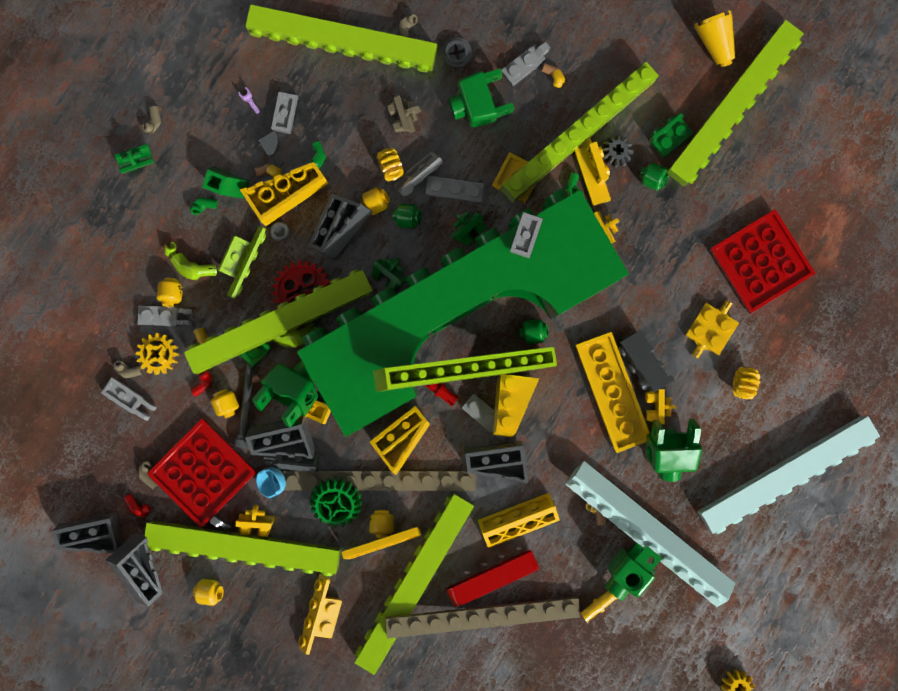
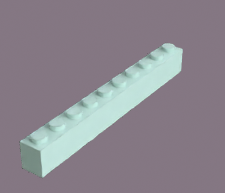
[697,416,880,534]
[565,461,736,607]

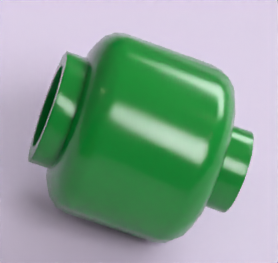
[639,163,670,191]
[392,203,422,229]
[520,319,549,345]

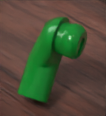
[308,141,326,168]
[566,172,584,195]
[190,197,218,215]

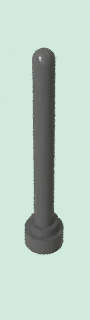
[233,363,253,448]

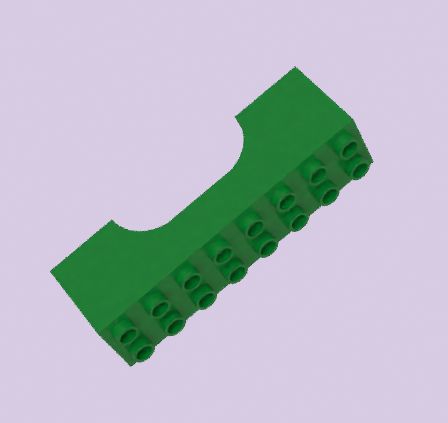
[297,188,629,437]

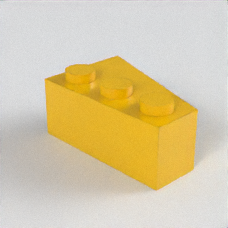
[492,374,539,437]
[370,406,430,475]

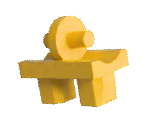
[594,211,620,243]
[645,389,677,424]
[236,504,274,537]

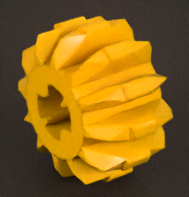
[377,148,404,182]
[732,367,760,399]
[721,669,756,691]

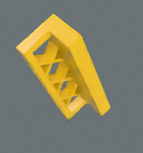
[478,493,560,548]

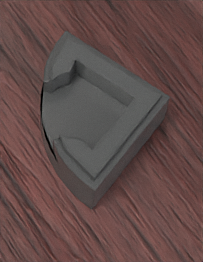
[258,131,278,158]
[210,514,232,531]

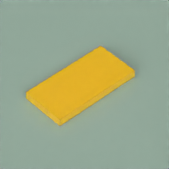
[341,527,422,559]

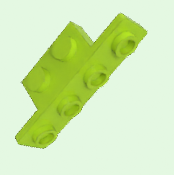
[218,226,266,298]

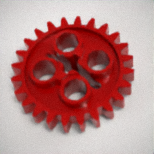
[271,260,332,309]

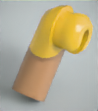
[542,63,565,88]
[255,164,282,178]
[585,503,606,525]

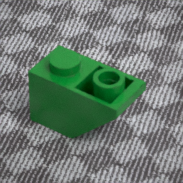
[202,166,250,199]

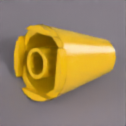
[693,10,735,67]

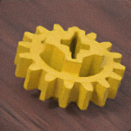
[135,333,179,375]

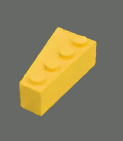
[240,162,329,226]

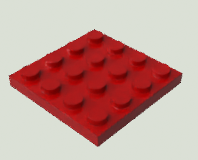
[709,209,816,314]
[147,419,257,528]

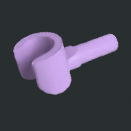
[238,87,260,114]

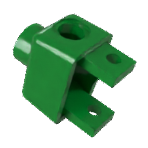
[448,68,514,128]
[252,361,318,428]
[646,419,703,482]
[604,542,662,601]

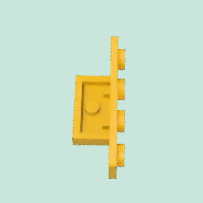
[574,138,611,206]
[298,574,342,655]

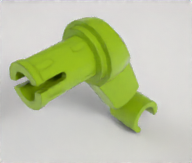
[164,242,217,280]
[272,323,317,348]

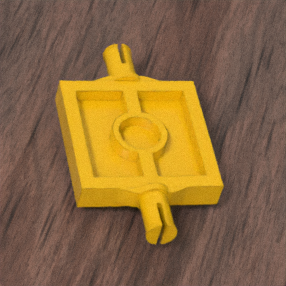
[685,300,739,359]

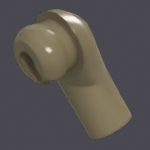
[399,14,418,38]
[142,106,161,134]
[113,360,143,378]
[139,461,157,490]

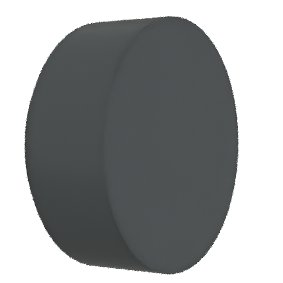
[270,222,290,242]

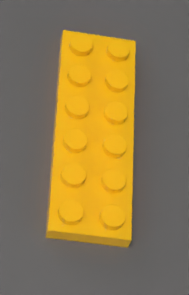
[575,332,650,453]

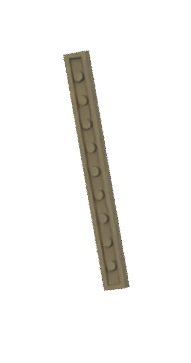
[284,471,476,491]
[385,596,580,639]

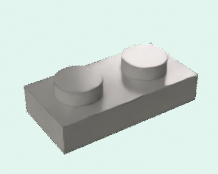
[271,92,298,134]
[510,212,543,258]

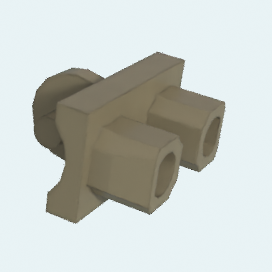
[387,96,421,133]

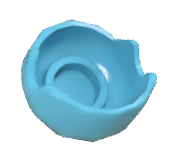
[256,467,286,498]

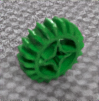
[309,476,362,528]

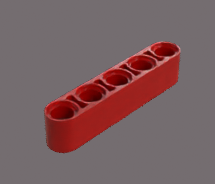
[446,550,540,608]

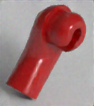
[190,370,212,397]
[123,494,151,517]

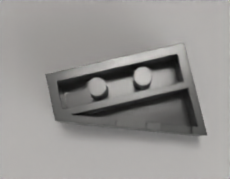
[308,194,372,259]
[618,330,674,392]
[245,416,316,459]
[464,441,528,483]
[52,512,124,554]
[105,533,163,607]

